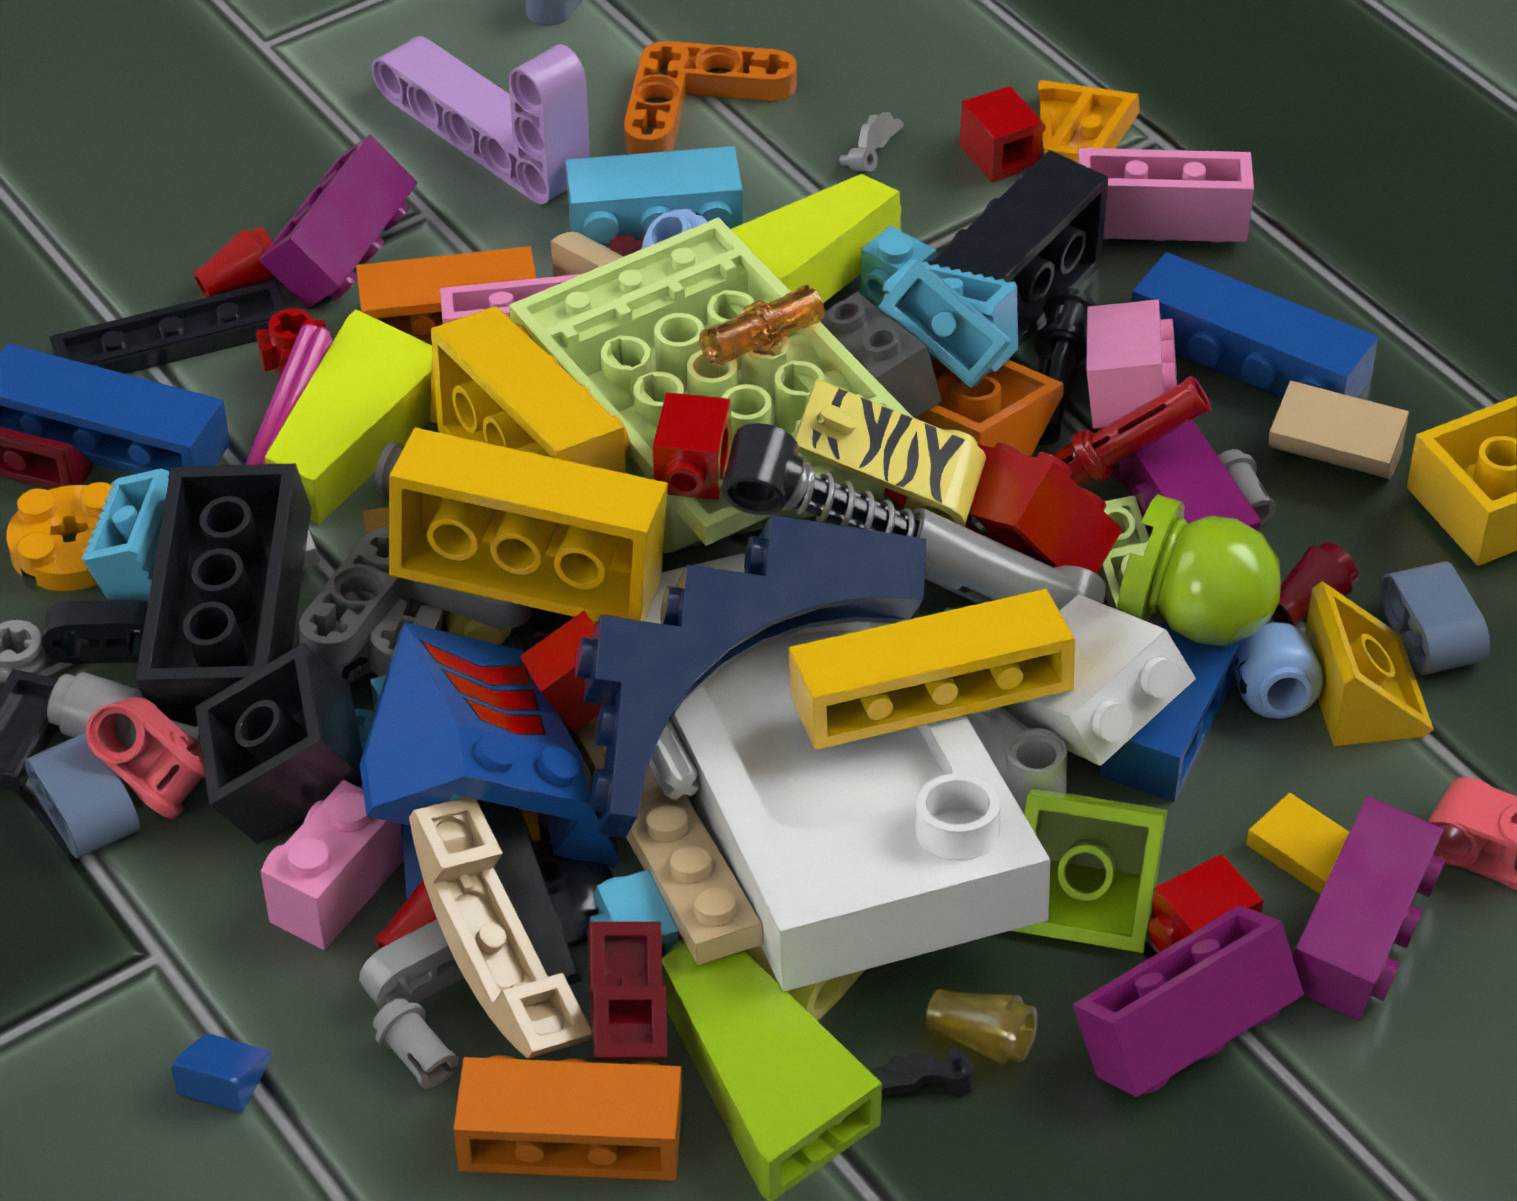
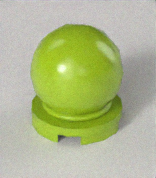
[1117,494,1281,647]

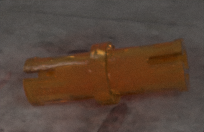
[699,285,824,368]

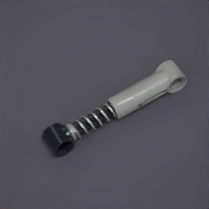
[721,423,1106,611]

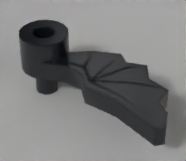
[871,1048,976,1098]

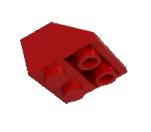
[971,442,1123,574]

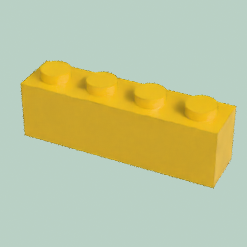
[788,589,1075,750]

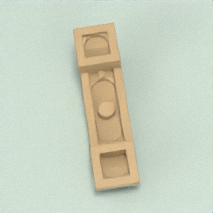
[409,797,592,1059]

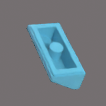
[878,259,1012,388]

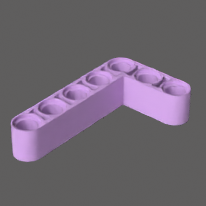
[371,36,590,204]

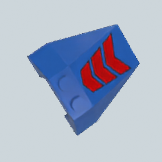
[359,622,620,868]

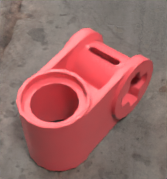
[86,697,205,819]
[1428,777,1517,890]

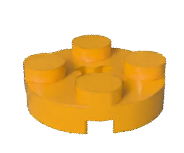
[6,482,113,591]

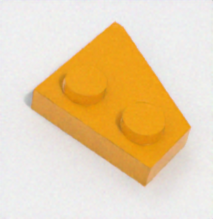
[1038,80,1140,162]

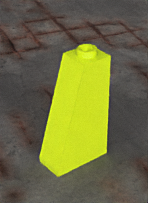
[730,174,901,313]
[265,309,433,524]

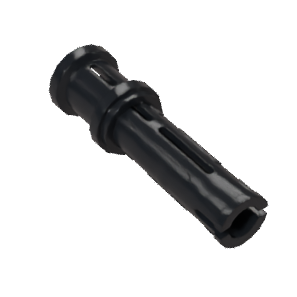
[1035,288,1096,446]

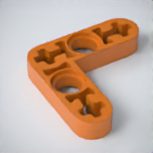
[624,41,797,155]

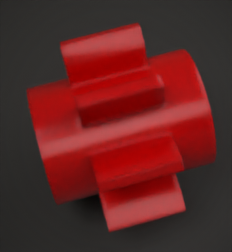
[256,308,326,378]

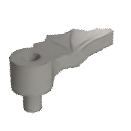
[839,112,904,172]

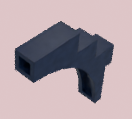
[575,515,927,838]

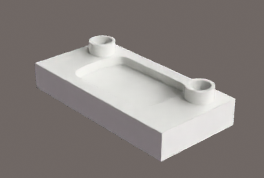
[645,553,1050,992]

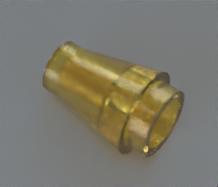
[926,989,1038,1064]

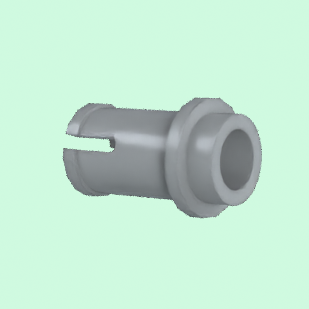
[1218,449,1276,525]
[373,998,459,1089]

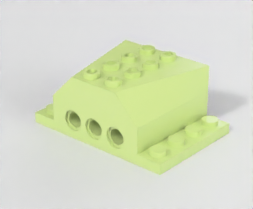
[509,217,912,554]

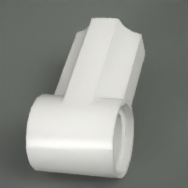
[966,707,1067,814]

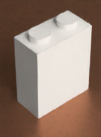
[1003,594,1196,766]

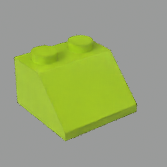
[1010,788,1168,953]

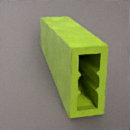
[662,939,882,1201]

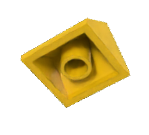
[1305,581,1434,746]

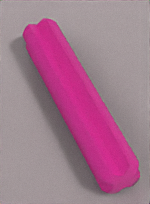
[245,324,333,465]

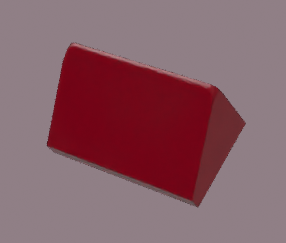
[0,427,93,489]

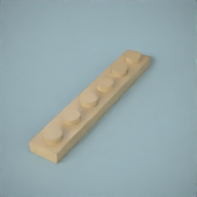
[562,716,764,965]

